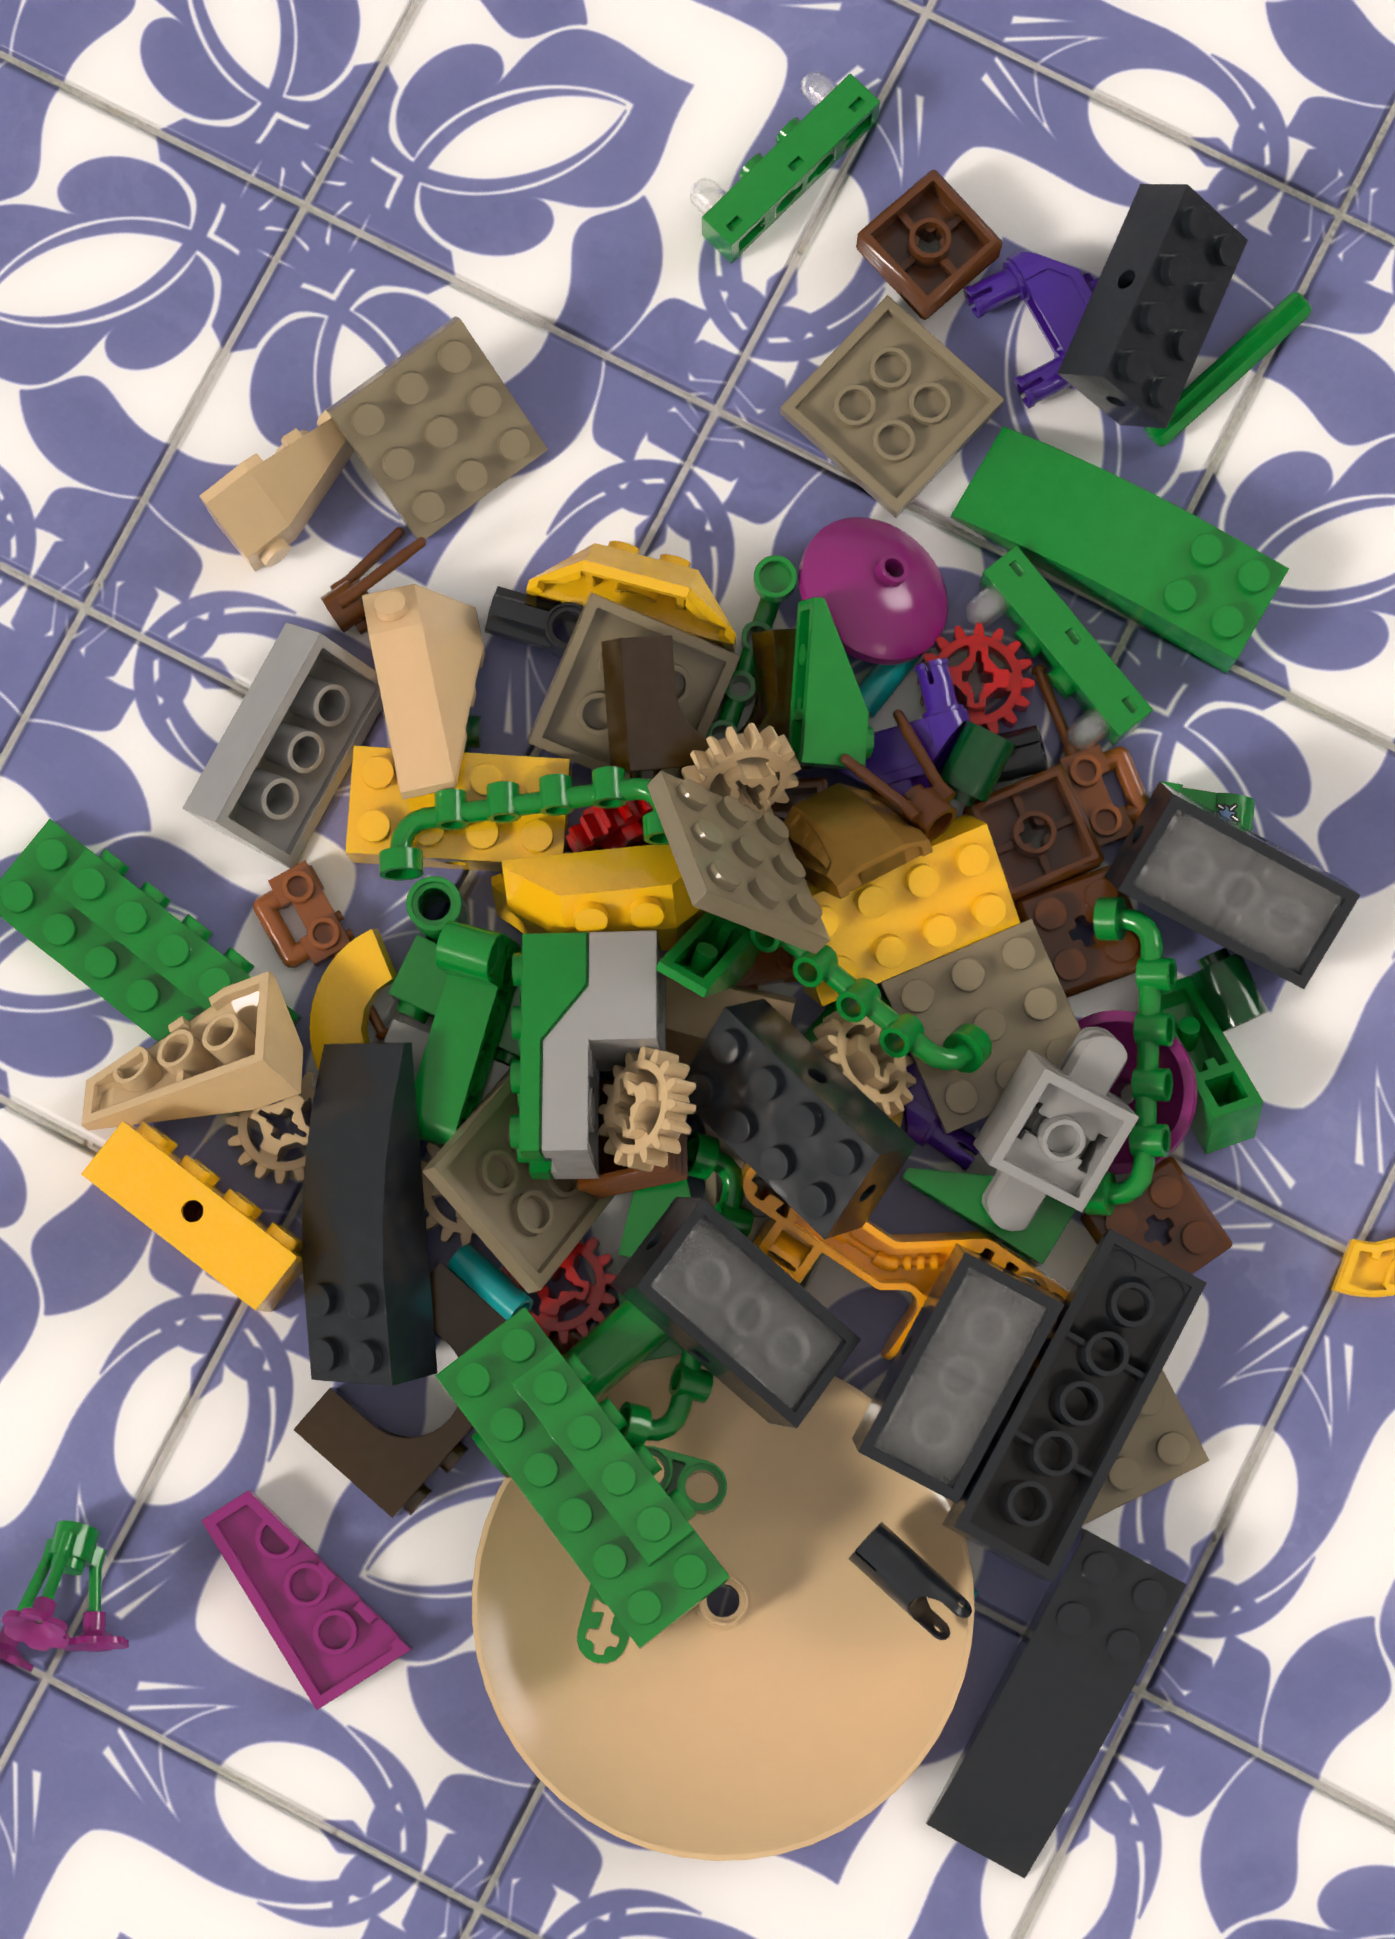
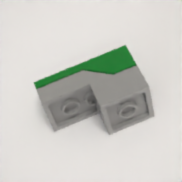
[509,930,666,1180]

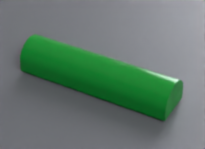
[471,1300,670,1478]

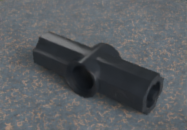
[485,586,583,659]

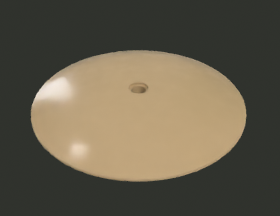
[472,1355,975,1861]

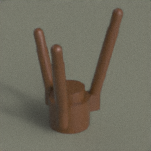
[320,527,427,635]
[840,709,956,841]

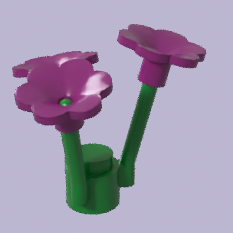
[0,1520,129,1672]

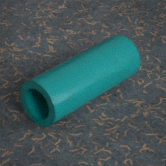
[858,655,922,718]
[448,1244,533,1321]

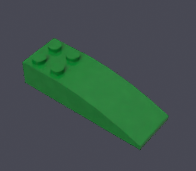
[950,426,1289,674]

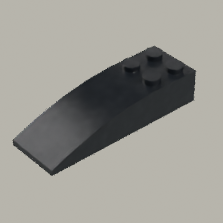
[302,1042,438,1386]
[942,1228,1207,1582]
[926,1528,1186,1879]

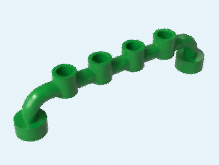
[706,555,797,738]
[379,766,669,881]
[1084,897,1177,1216]
[750,929,992,1073]
[619,1131,754,1448]

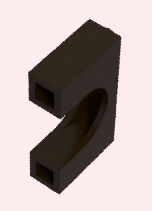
[601,628,813,780]
[293,1262,506,1518]

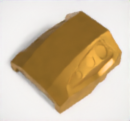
[783,783,933,899]

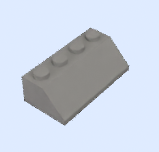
[182,622,383,868]

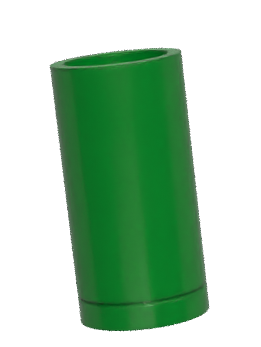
[406,876,470,944]

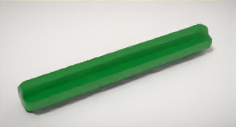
[1144,292,1312,447]

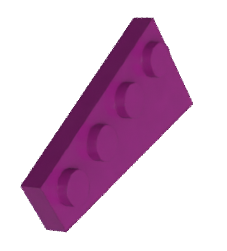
[201,1490,413,1710]

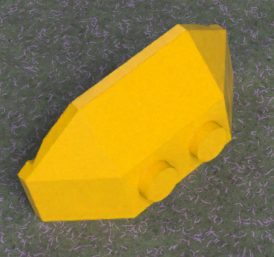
[526,541,736,652]
[502,844,706,951]

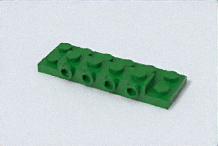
[0,819,302,1042]
[435,1307,731,1649]

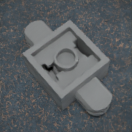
[973,1027,1139,1231]

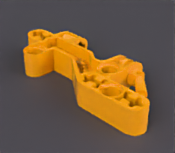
[741,1163,1070,1360]

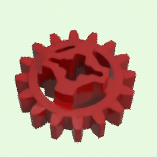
[917,623,1035,734]
[565,800,653,853]
[501,1237,618,1347]

